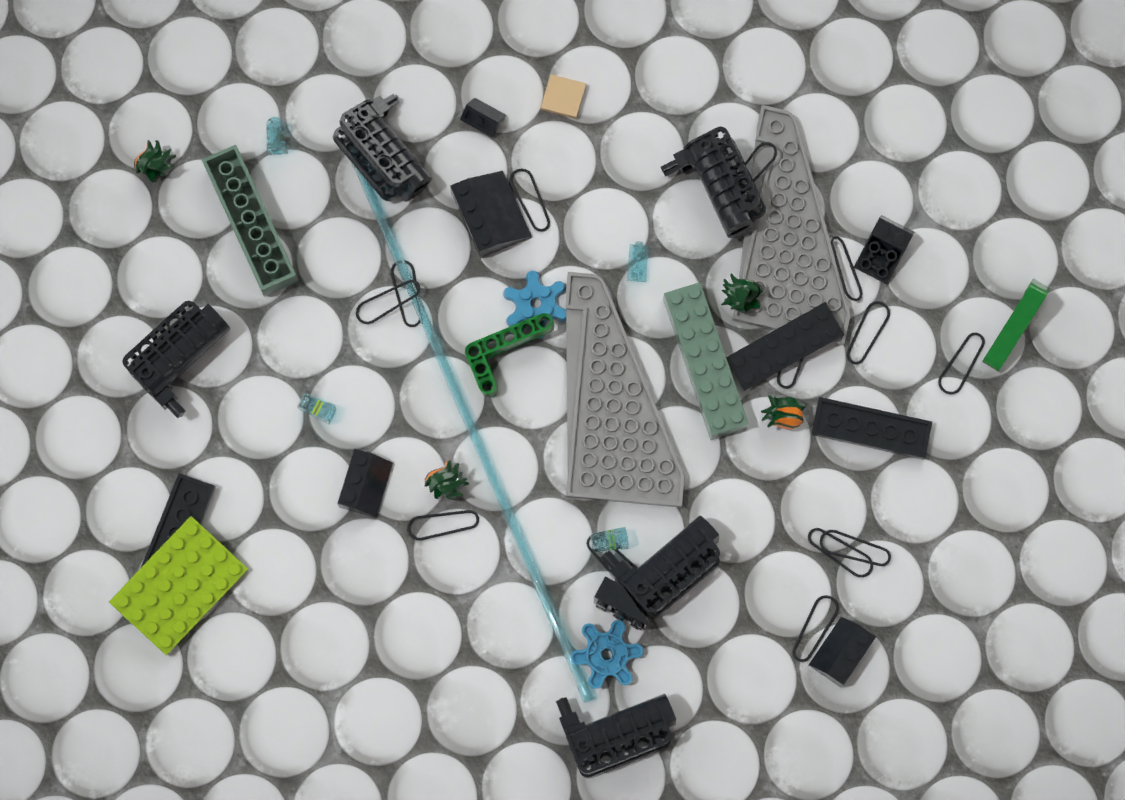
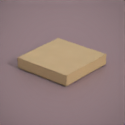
[541,74,586,119]

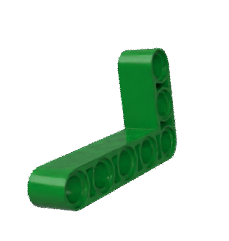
[982,278,1050,372]
[465,313,555,398]

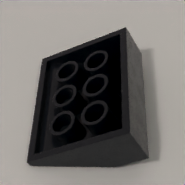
[450,171,532,258]

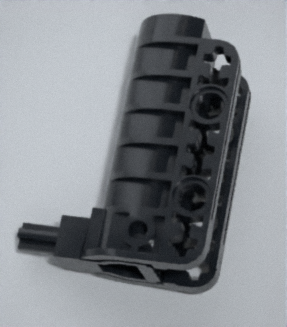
[333,94,432,202]
[661,126,766,238]
[122,301,231,419]
[601,516,720,620]
[556,693,676,779]

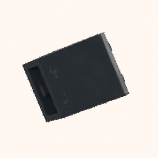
[853,215,915,284]
[594,576,648,631]

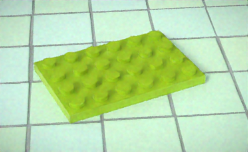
[109,516,248,656]

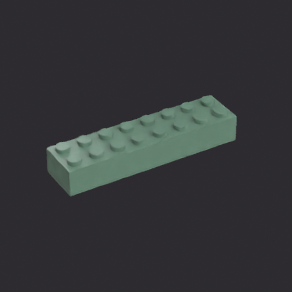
[202,145,299,297]
[663,282,749,440]

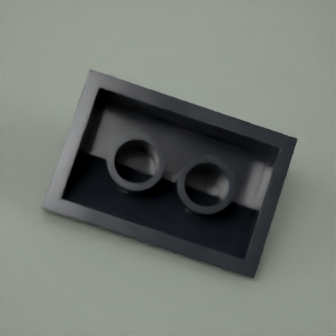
[337,448,393,518]
[808,617,876,688]

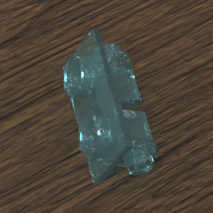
[627,241,648,282]

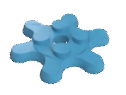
[503,270,566,339]
[570,620,643,689]

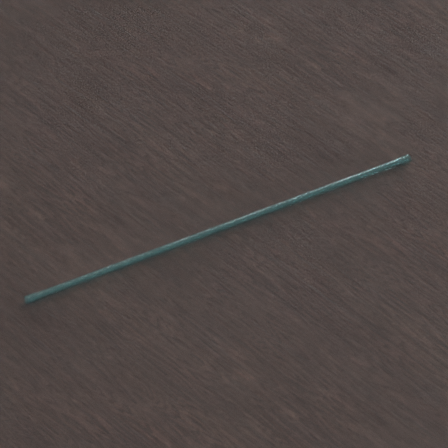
[350,148,594,703]

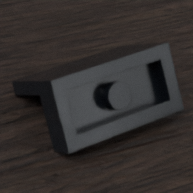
[460,98,506,137]

